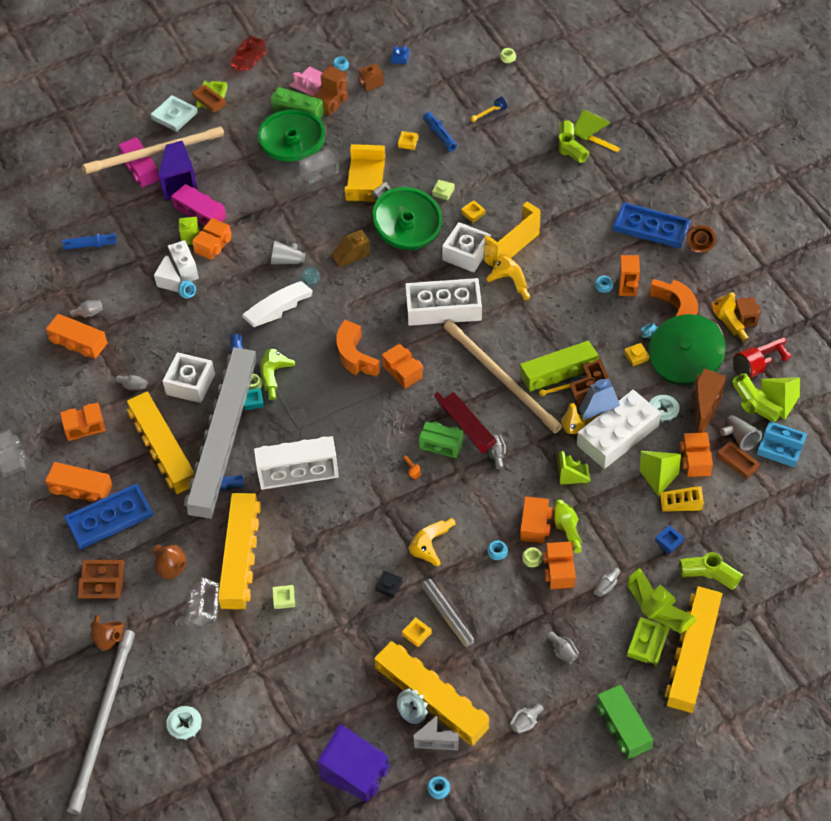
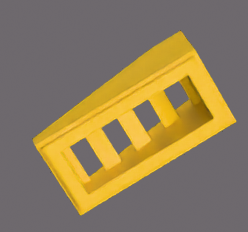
[660,486,704,512]

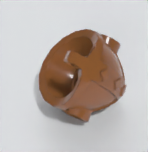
[687,224,716,253]
[153,545,187,580]
[90,615,125,651]

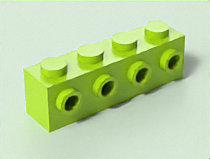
[520,340,599,392]

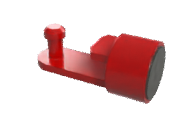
[733,338,791,379]

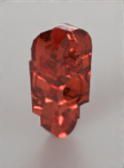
[231,36,267,71]

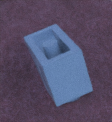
[579,378,620,420]

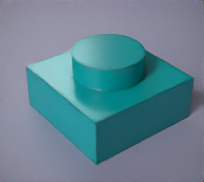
[244,388,264,411]

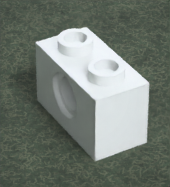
[168,240,199,282]

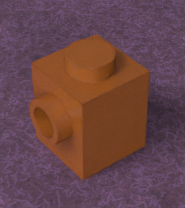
[357,63,384,91]
[735,297,761,327]

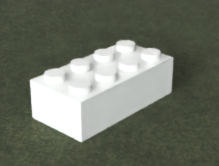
[406,278,482,326]
[577,390,661,469]
[254,436,339,490]

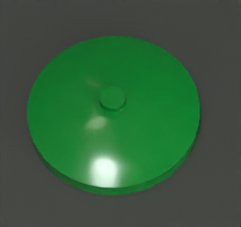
[258,109,325,162]
[372,187,442,250]
[649,314,726,386]

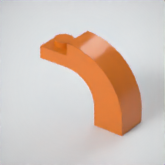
[649,279,698,316]
[336,320,380,377]

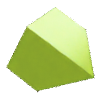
[574,109,611,140]
[761,377,800,421]
[555,451,590,485]
[639,451,681,497]

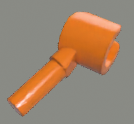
[403,456,421,480]

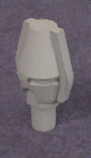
[70,300,103,318]
[116,375,148,390]
[488,434,506,469]
[593,567,621,597]
[547,632,579,663]
[510,704,543,734]

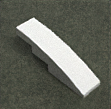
[242,281,313,327]

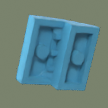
[757,421,807,468]

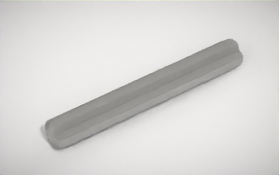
[422,579,474,647]

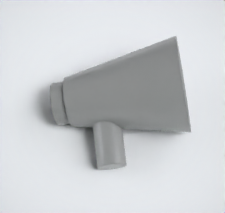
[271,241,305,264]
[720,415,762,451]

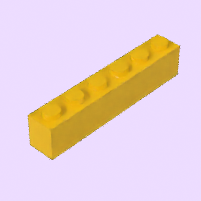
[126,391,196,494]
[218,493,261,609]
[665,586,723,713]
[374,641,489,747]

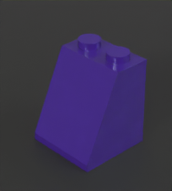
[159,141,198,201]
[317,724,390,802]

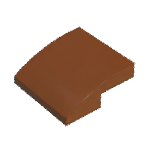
[78,560,125,599]

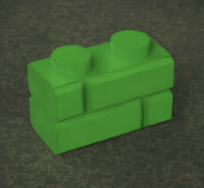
[419,422,463,458]

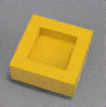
[398,131,418,150]
[461,201,486,223]
[624,343,650,367]
[402,617,432,647]

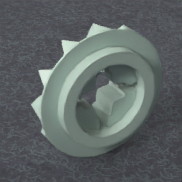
[649,395,680,422]
[397,689,428,724]
[167,706,202,740]

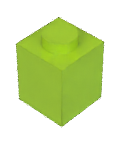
[179,217,200,245]

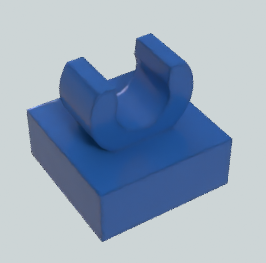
[391,44,410,64]
[655,525,684,554]

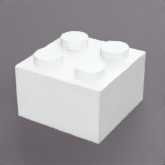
[442,222,491,272]
[163,352,215,403]

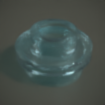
[302,267,320,284]

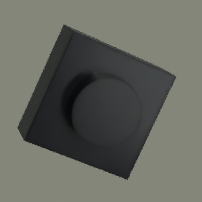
[375,571,403,598]

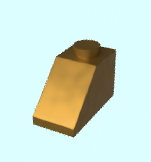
[331,229,371,268]

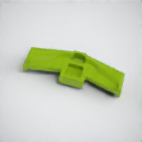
[627,568,697,634]

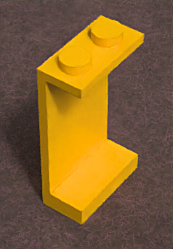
[345,144,385,202]
[484,202,541,267]

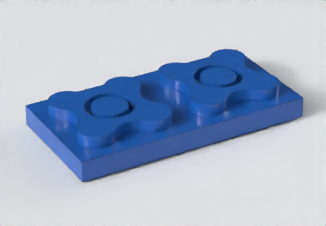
[612,202,691,249]
[64,483,154,550]

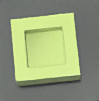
[432,180,454,200]
[273,585,295,609]

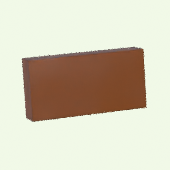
[192,84,226,113]
[716,441,761,480]

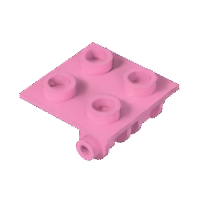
[290,67,322,97]

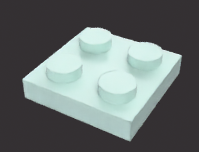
[150,95,198,132]

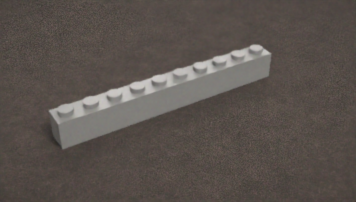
[184,347,256,519]

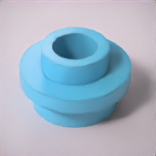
[333,57,349,71]
[595,276,613,293]
[178,280,196,299]
[641,323,658,339]
[487,540,508,560]
[427,776,450,799]

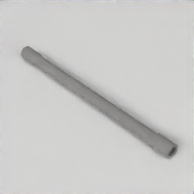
[67,630,135,814]

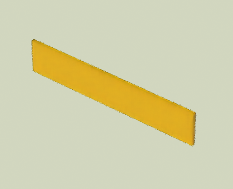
[589,135,621,152]

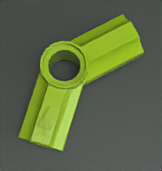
[558,120,589,163]
[732,373,783,422]
[679,552,743,590]

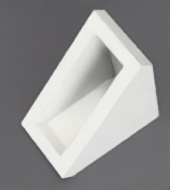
[154,256,181,292]

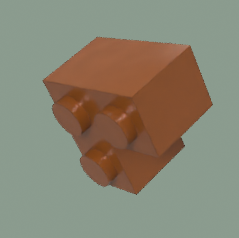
[313,66,348,116]
[570,359,611,411]

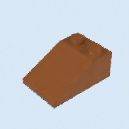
[692,369,726,433]

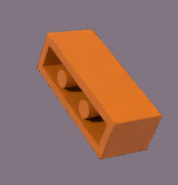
[46,314,107,359]
[45,462,113,503]

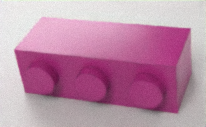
[118,137,160,188]
[171,184,226,226]

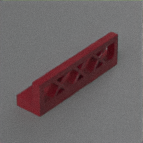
[434,391,497,454]

